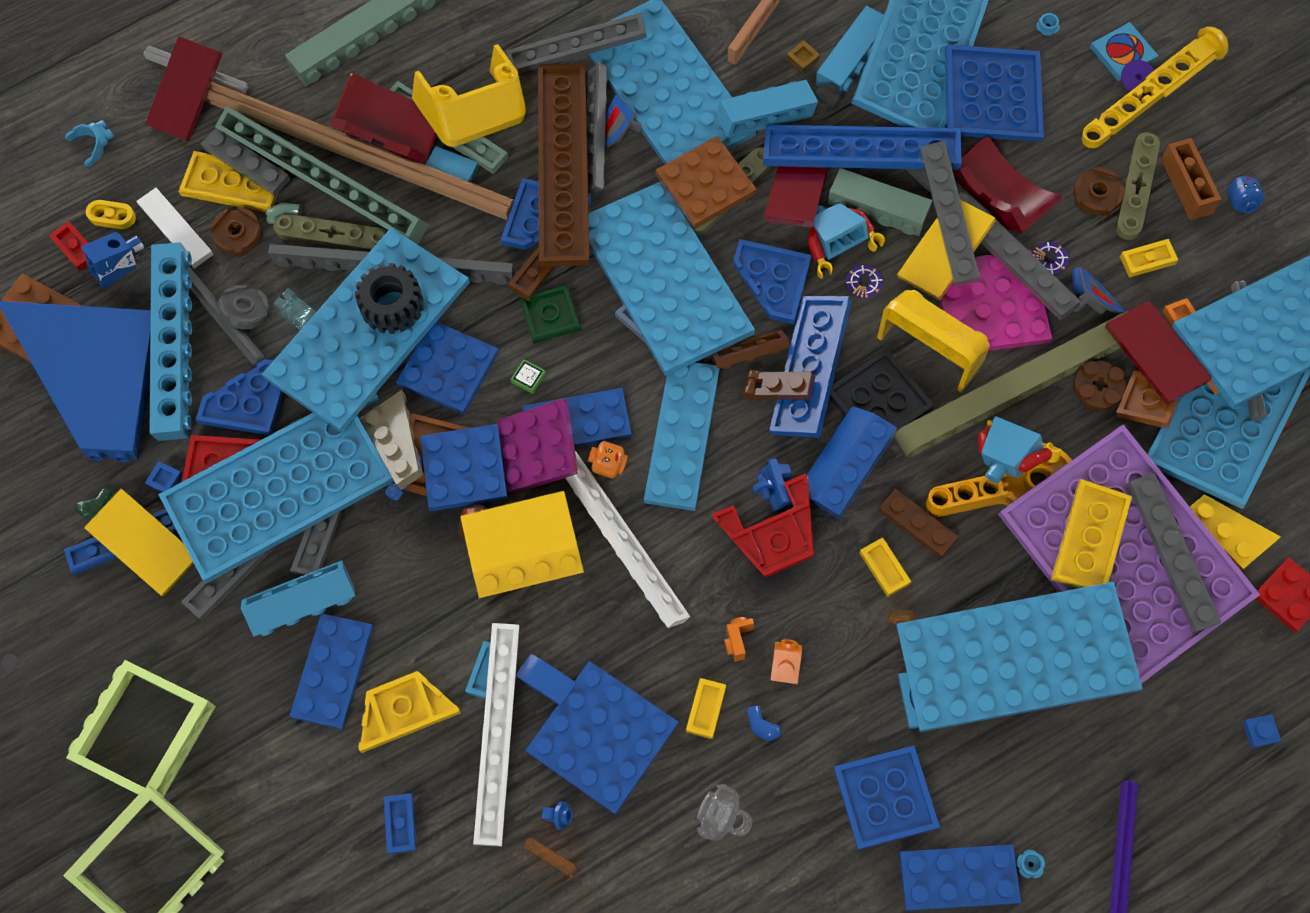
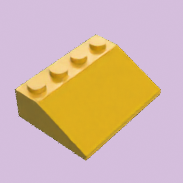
[460,491,584,598]

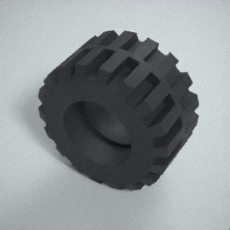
[355,263,424,334]

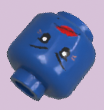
[1227,176,1264,213]

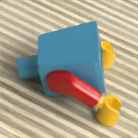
[808,204,885,279]
[978,416,1062,484]

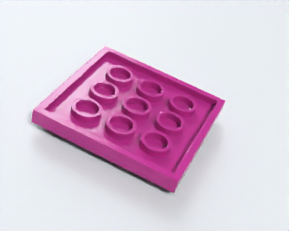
[939,250,1052,351]

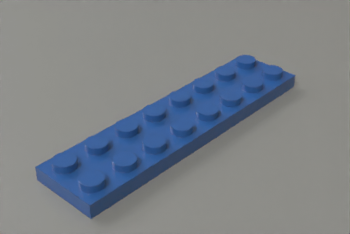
[764,125,961,170]

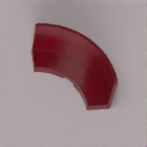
[330,73,437,165]
[952,137,1062,233]

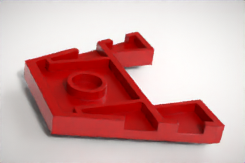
[712,473,814,577]

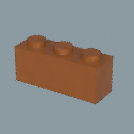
[1161,138,1222,221]

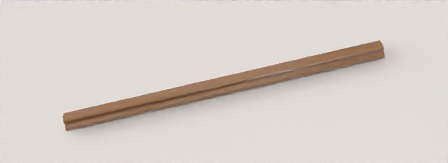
[205,82,514,220]

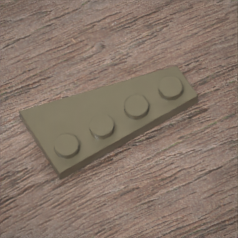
[359,390,423,490]

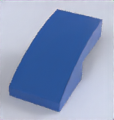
[515,654,576,706]

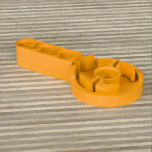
[925,443,1072,517]

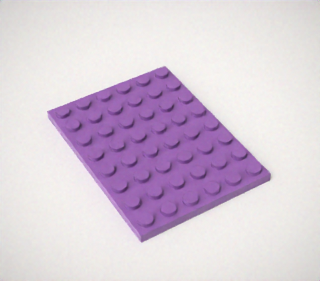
[998,425,1260,684]

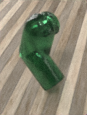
[75,487,114,517]

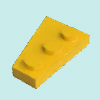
[1190,494,1280,571]

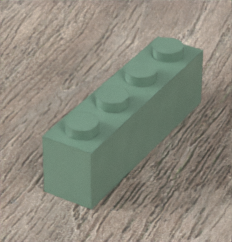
[828,168,932,236]

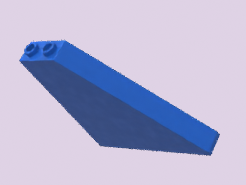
[0,301,151,462]

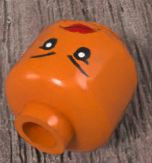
[588,441,628,479]

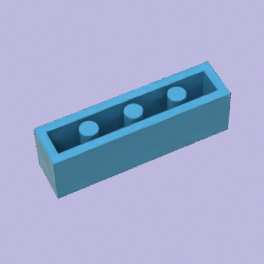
[815,6,884,99]
[716,80,818,138]
[241,560,355,637]

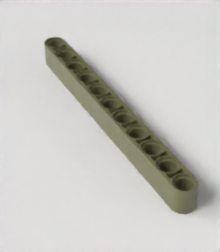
[894,311,1128,458]

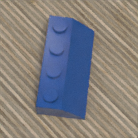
[807,406,897,520]

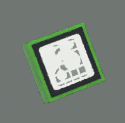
[511,360,546,394]

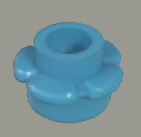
[1036,13,1060,36]
[1017,850,1045,878]

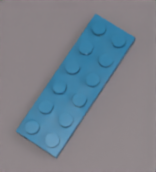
[644,362,720,511]

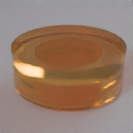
[888,610,915,624]

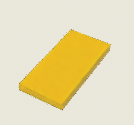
[178,151,286,212]
[897,200,995,301]
[1050,479,1132,589]
[84,489,194,597]

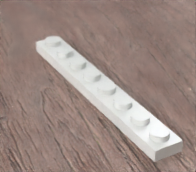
[566,451,690,628]
[473,623,519,847]

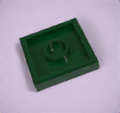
[519,284,581,344]

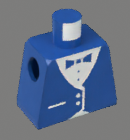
[81,232,144,289]

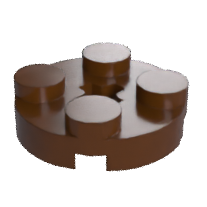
[1073,167,1125,216]
[211,208,263,257]
[1073,361,1126,412]

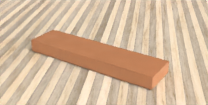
[728,0,781,65]

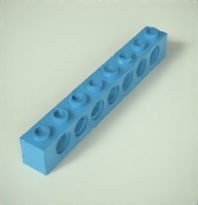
[150,242,192,441]

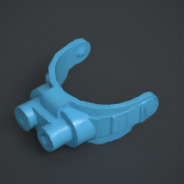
[65,120,114,167]

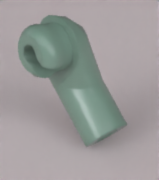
[266,203,302,224]

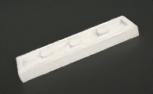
[136,188,214,269]

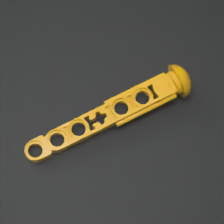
[1081,27,1228,148]

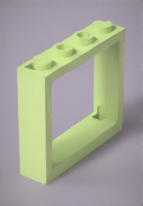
[66,660,216,802]
[63,785,225,913]

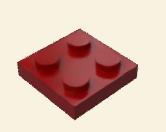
[1255,557,1310,633]

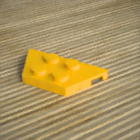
[359,671,461,753]

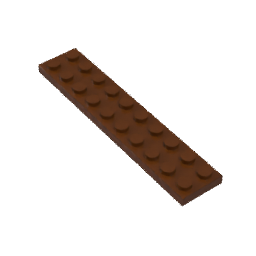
[538,64,589,267]

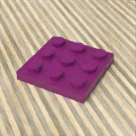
[496,399,578,494]

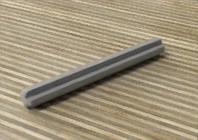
[143,46,248,94]

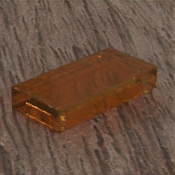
[523,838,578,879]

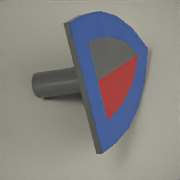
[604,94,642,149]
[1074,267,1124,314]

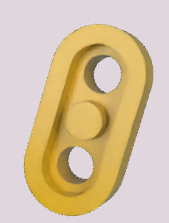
[86,200,136,229]

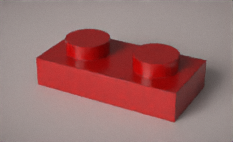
[49,221,88,271]

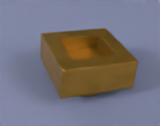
[786,40,820,74]

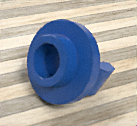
[542,802,572,830]

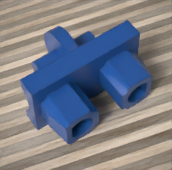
[753,459,792,513]

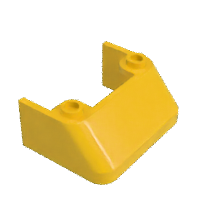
[412,44,526,147]
[877,290,990,393]

